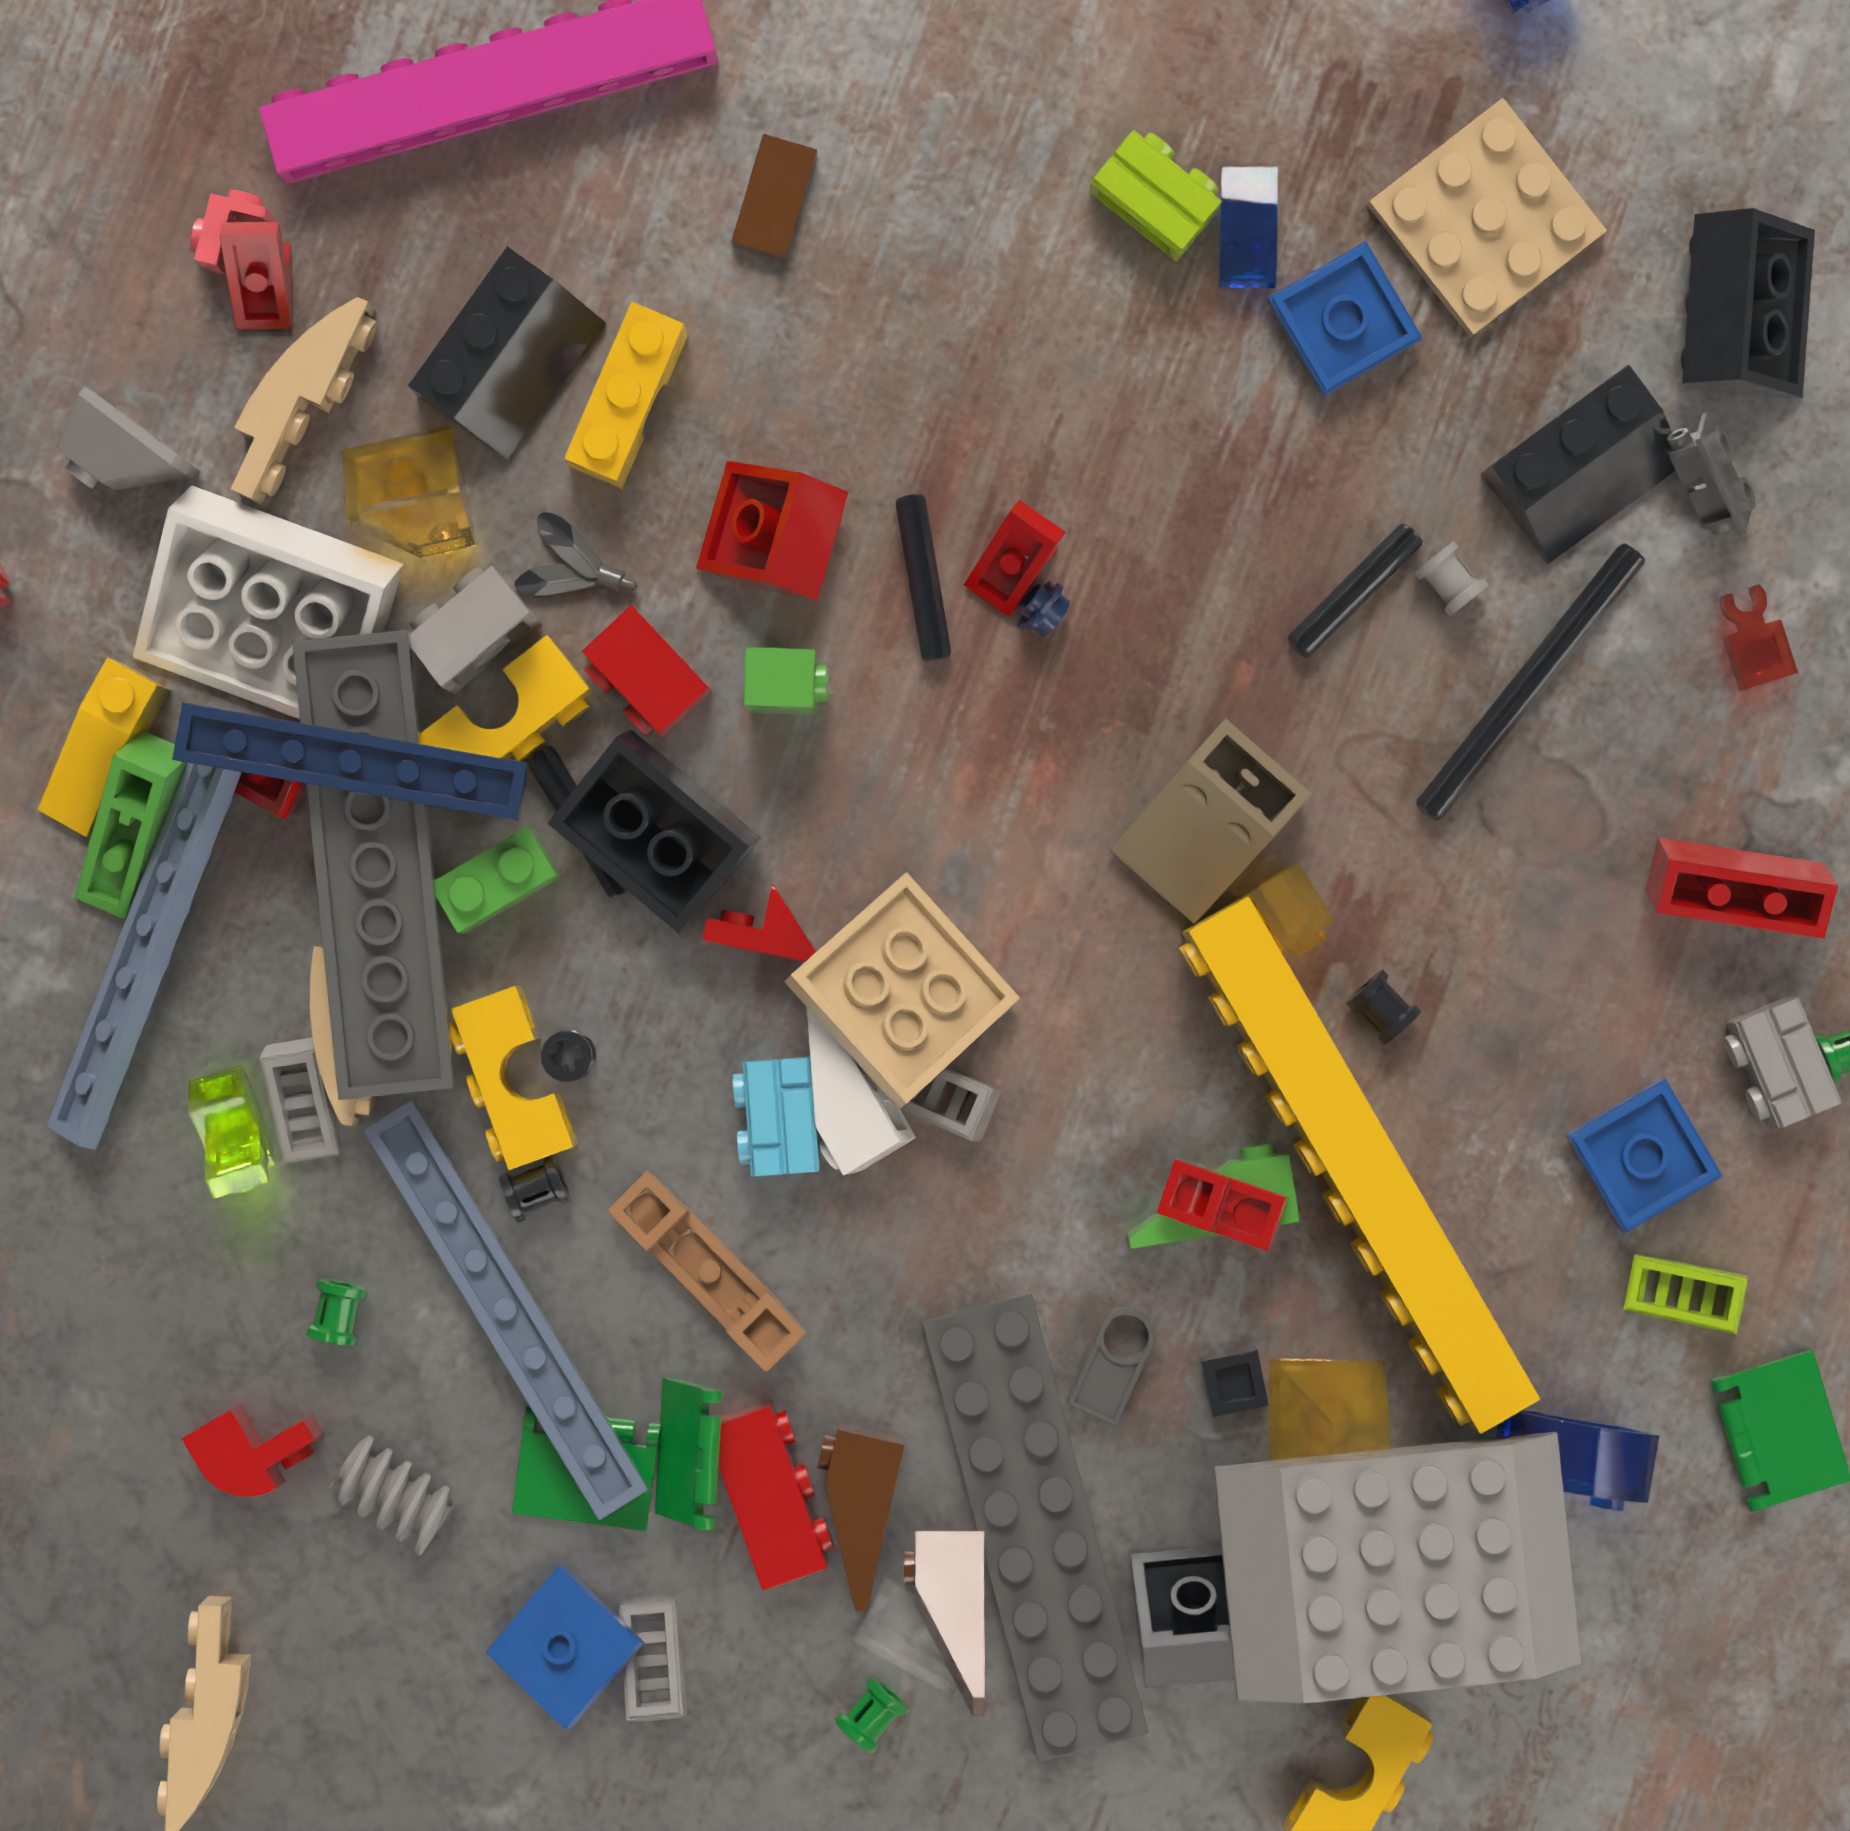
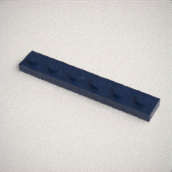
[172,702,529,821]

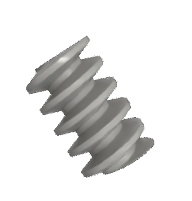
[327,1435,455,1555]

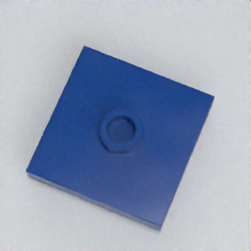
[1266,241,1423,398]
[1564,1078,1723,1233]
[486,1566,645,1729]

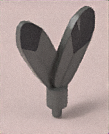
[514,512,638,598]

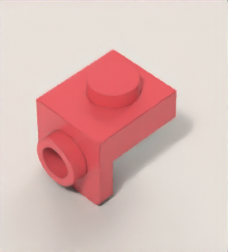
[190,189,275,275]

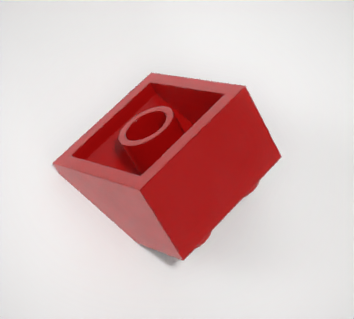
[696,461,849,601]

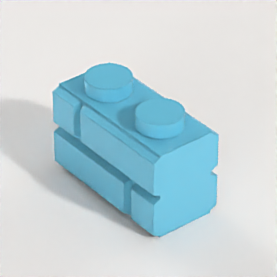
[733,1056,821,1176]

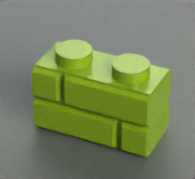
[1089,130,1222,262]

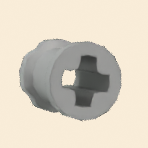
[1414,541,1489,617]

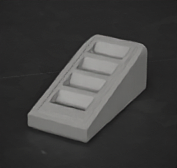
[259,1037,340,1164]
[901,1067,1002,1142]
[619,1600,688,1722]

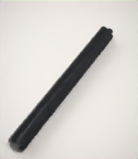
[1416,543,1645,820]

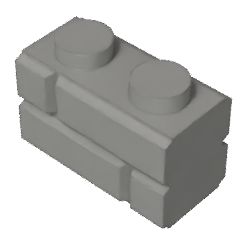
[1723,997,1842,1129]

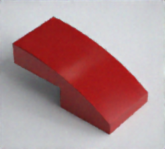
[1156,1159,1289,1252]

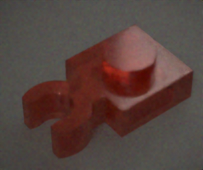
[1719,584,1798,691]

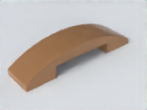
[607,1170,807,1373]

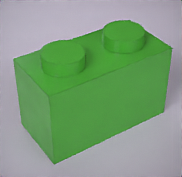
[744,647,829,715]
[435,826,563,934]

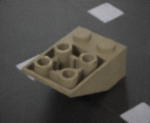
[1109,718,1312,924]

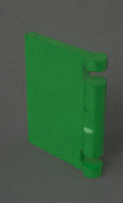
[1710,1350,1850,1512]
[655,1378,723,1530]
[512,1406,661,1531]

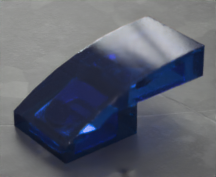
[1218,166,1278,288]

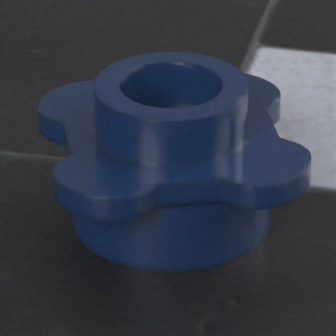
[1017,581,1070,636]

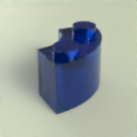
[1496,1409,1660,1511]

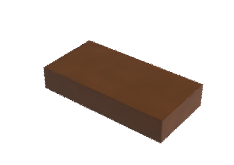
[731,134,818,261]

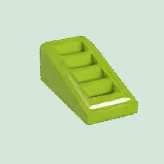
[1623,1254,1749,1334]

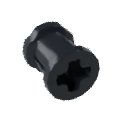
[1346,969,1421,1045]
[541,1030,597,1082]
[499,1155,571,1223]

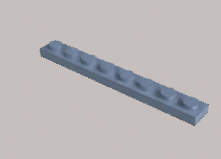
[47,705,242,1150]
[363,1100,650,1520]

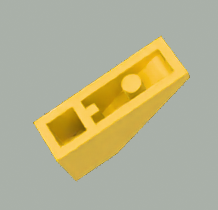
[37,657,171,838]

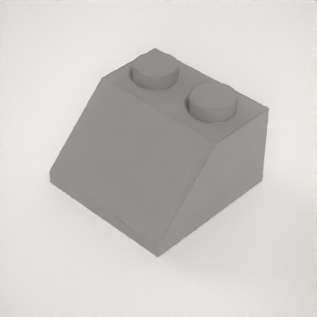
[409,565,541,695]

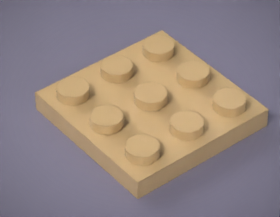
[1367,98,1607,338]
[784,872,1020,1109]

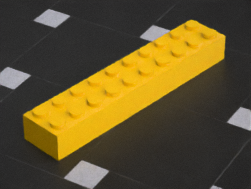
[1179,897,1541,1434]

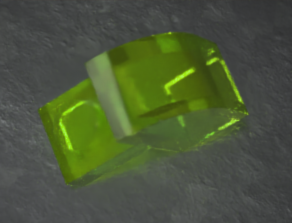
[188,1064,275,1198]

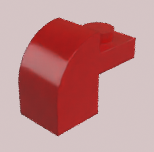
[181,1404,324,1497]

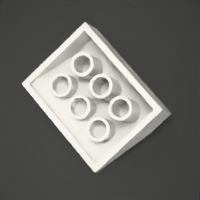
[133,485,404,719]

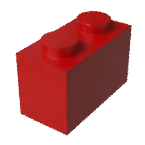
[582,605,712,738]

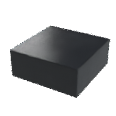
[1200,1348,1269,1417]

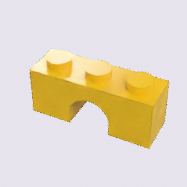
[564,301,688,490]
[420,635,594,762]
[449,985,578,1170]
[1282,1694,1434,1831]

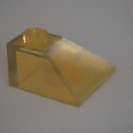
[342,425,475,558]
[1268,1359,1390,1461]

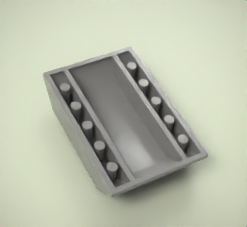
[1214,1432,1581,1704]

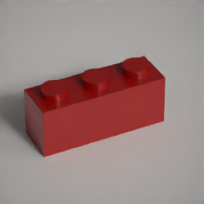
[1645,837,1838,939]
[718,1400,835,1591]

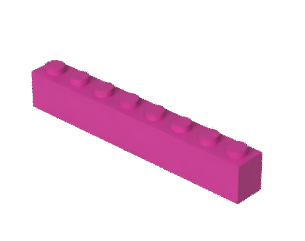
[259,0,719,184]

